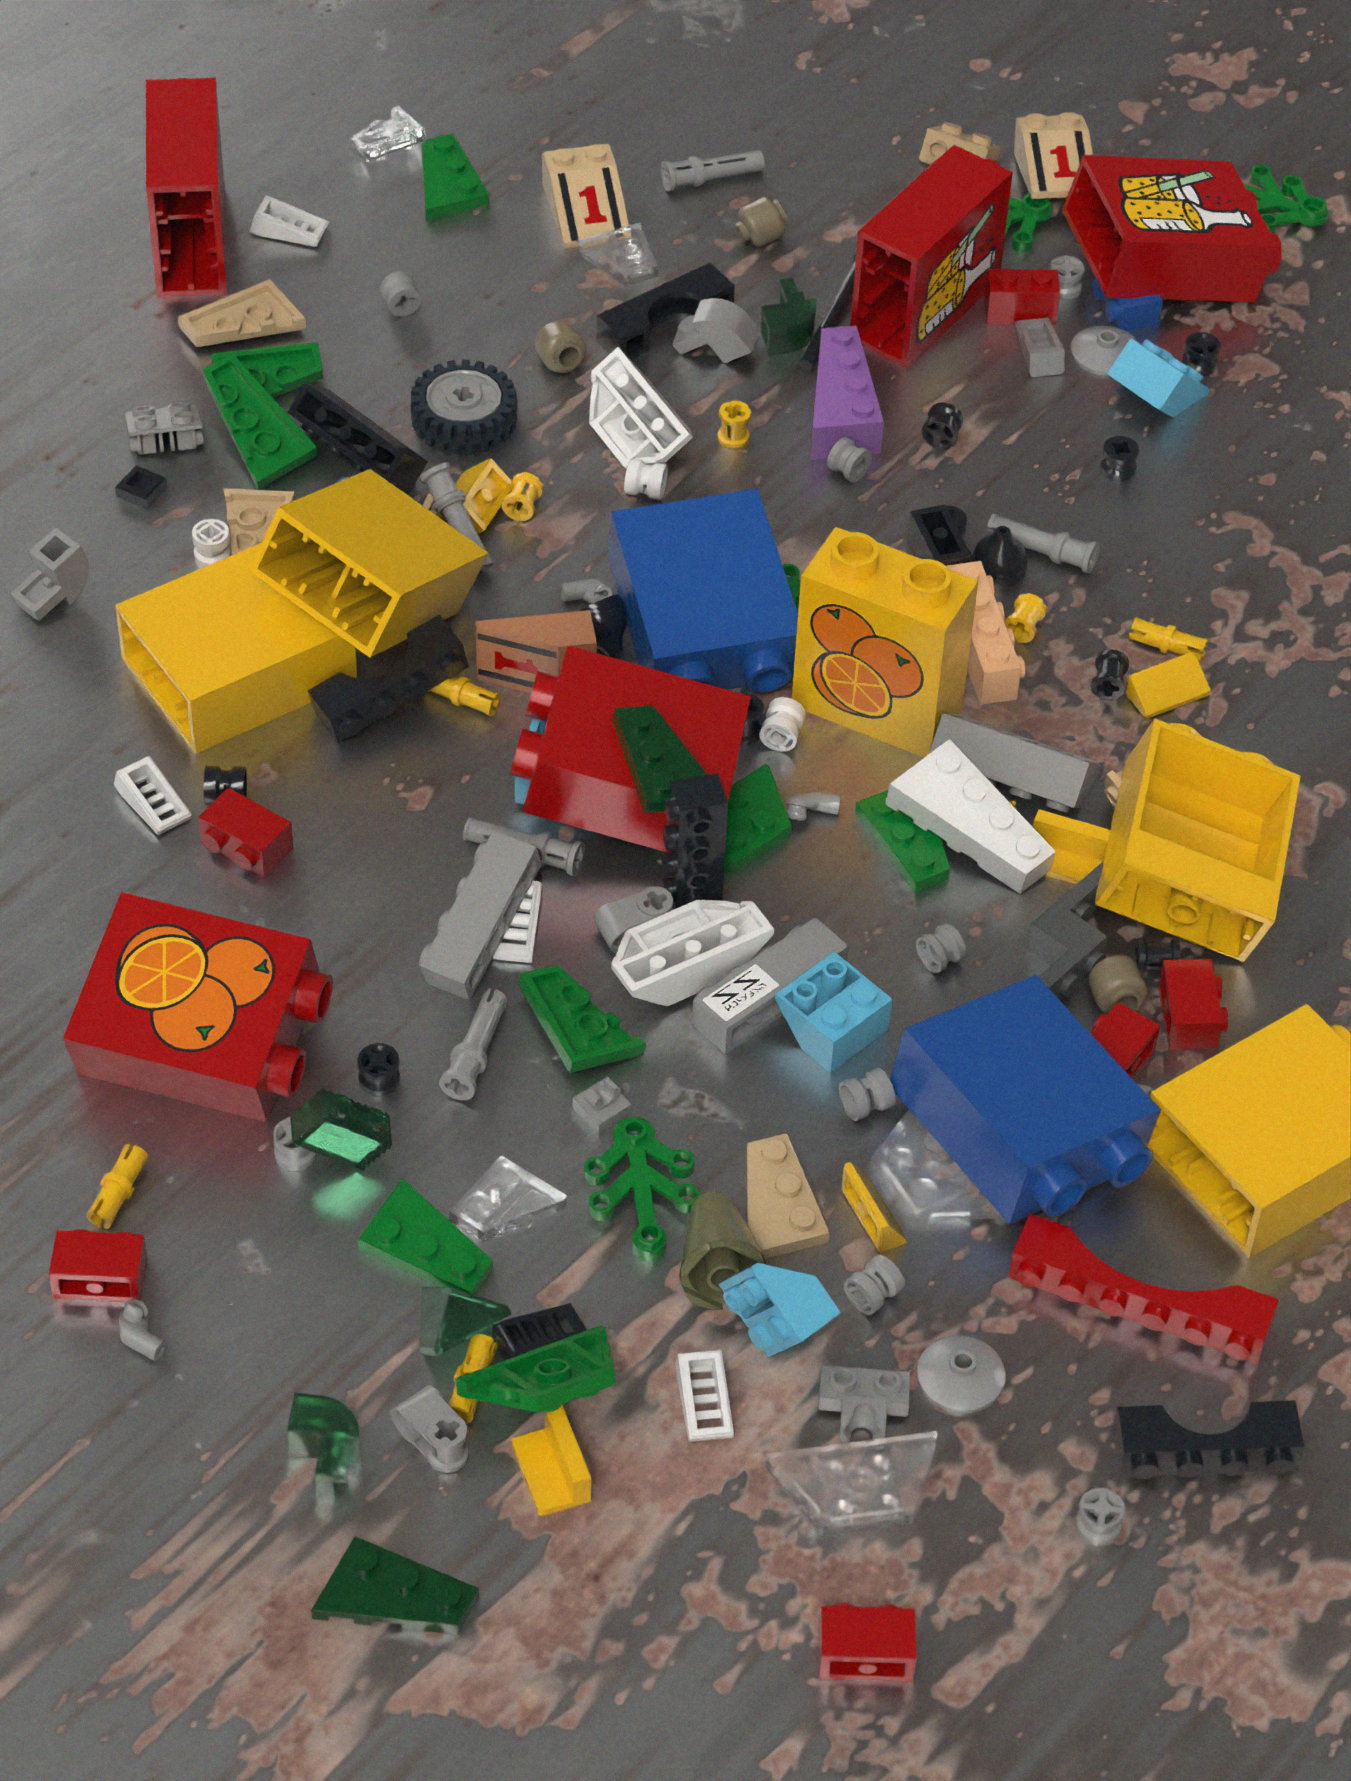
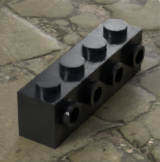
[287,381,428,493]
[660,773,728,910]

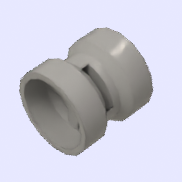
[839,1068,896,1121]
[843,1255,905,1315]

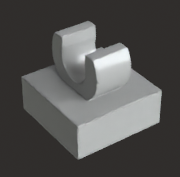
[572,1077,632,1135]

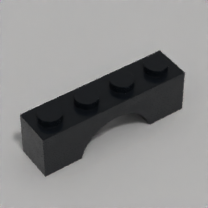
[596,263,735,360]
[307,614,469,743]
[1112,1400,1305,1479]

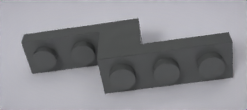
[1027,862,1107,1000]

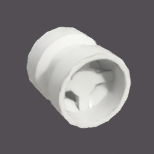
[624,458,668,501]
[192,519,231,568]
[759,697,806,752]

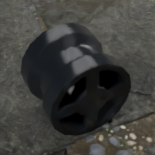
[1182,332,1220,376]
[921,402,963,449]
[1100,436,1139,482]
[357,1043,400,1097]

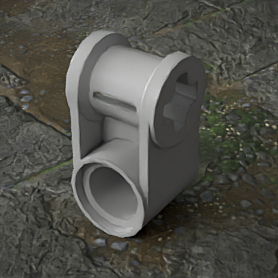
[593,886,673,954]
[391,1385,469,1473]

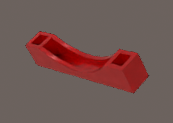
[1008,1213,1279,1364]

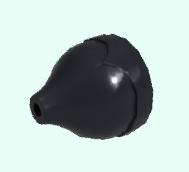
[972,526,1028,587]
[579,594,627,657]

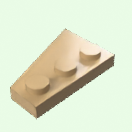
[178,279,306,347]

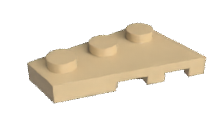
[223,488,296,555]
[746,1133,830,1259]

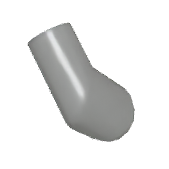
[561,578,615,604]
[786,791,842,822]
[119,1299,167,1361]

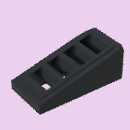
[492,1303,587,1361]

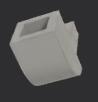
[672,298,760,363]
[10,527,89,621]

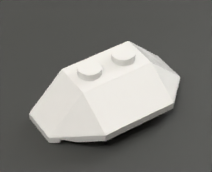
[589,347,693,469]
[611,900,774,1007]

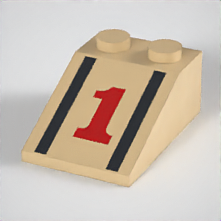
[1014,112,1093,199]
[542,143,631,249]

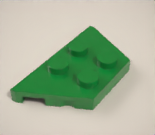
[656,764,791,875]
[455,1325,616,1413]

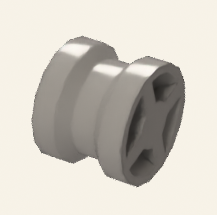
[1050,256,1085,300]
[380,272,422,317]
[827,437,872,483]
[916,923,967,973]
[273,1117,317,1171]
[1075,1488,1125,1546]

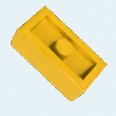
[1126,652,1211,719]
[841,1162,907,1253]

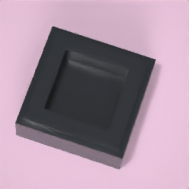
[115,465,167,509]

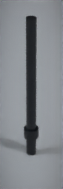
[799,253,856,371]

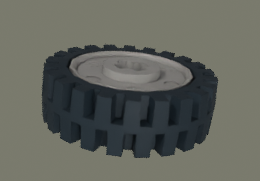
[410,360,517,455]

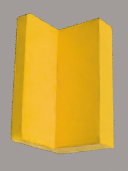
[437,458,512,534]
[1033,809,1111,884]
[512,1405,591,1516]

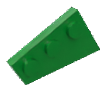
[422,133,489,220]
[211,342,323,418]
[855,790,950,893]
[518,965,646,1073]
[358,1178,493,1302]

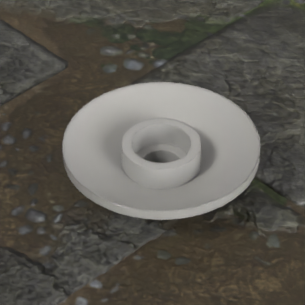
[1071,326,1138,376]
[917,1336,1006,1413]

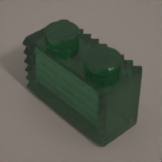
[290,1088,392,1171]

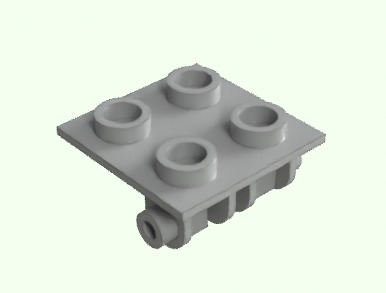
[125,401,204,455]

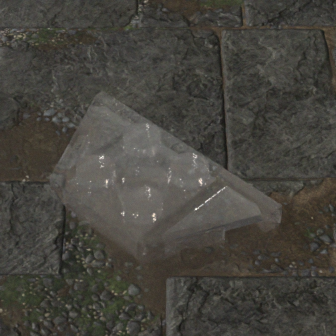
[871,1110,1008,1227]
[765,1431,937,1536]

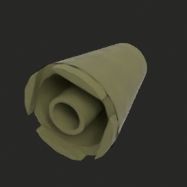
[679,1192,766,1310]

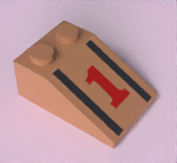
[475,610,597,693]

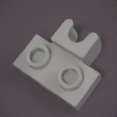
[818,1365,910,1445]

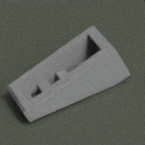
[1015,317,1065,377]

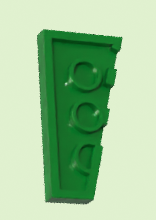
[203,353,317,490]

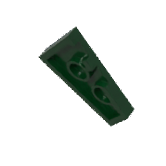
[612,705,707,813]
[311,1536,479,1635]

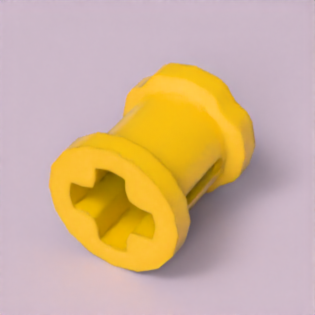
[717,400,751,449]
[502,472,544,521]
[1004,593,1047,643]

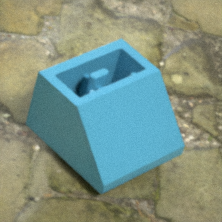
[1107,338,1211,418]
[775,951,893,1074]
[718,1263,841,1357]

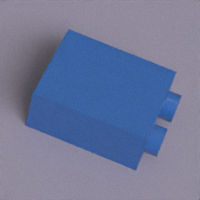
[607,488,798,693]
[890,975,1161,1224]

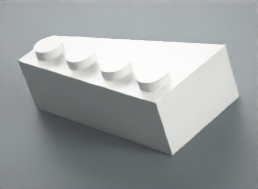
[885,739,1056,894]

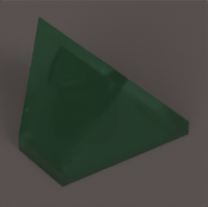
[419,1287,512,1356]

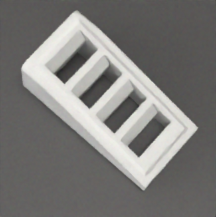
[250,195,329,247]
[114,755,192,835]
[492,881,543,963]
[675,1350,734,1442]

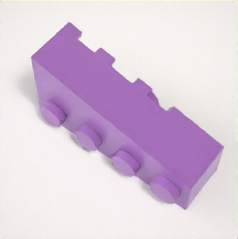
[810,326,884,460]

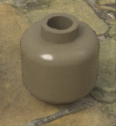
[735,196,788,248]
[534,321,586,374]
[1088,955,1147,1014]

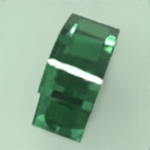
[759,278,817,356]
[287,1393,361,1500]

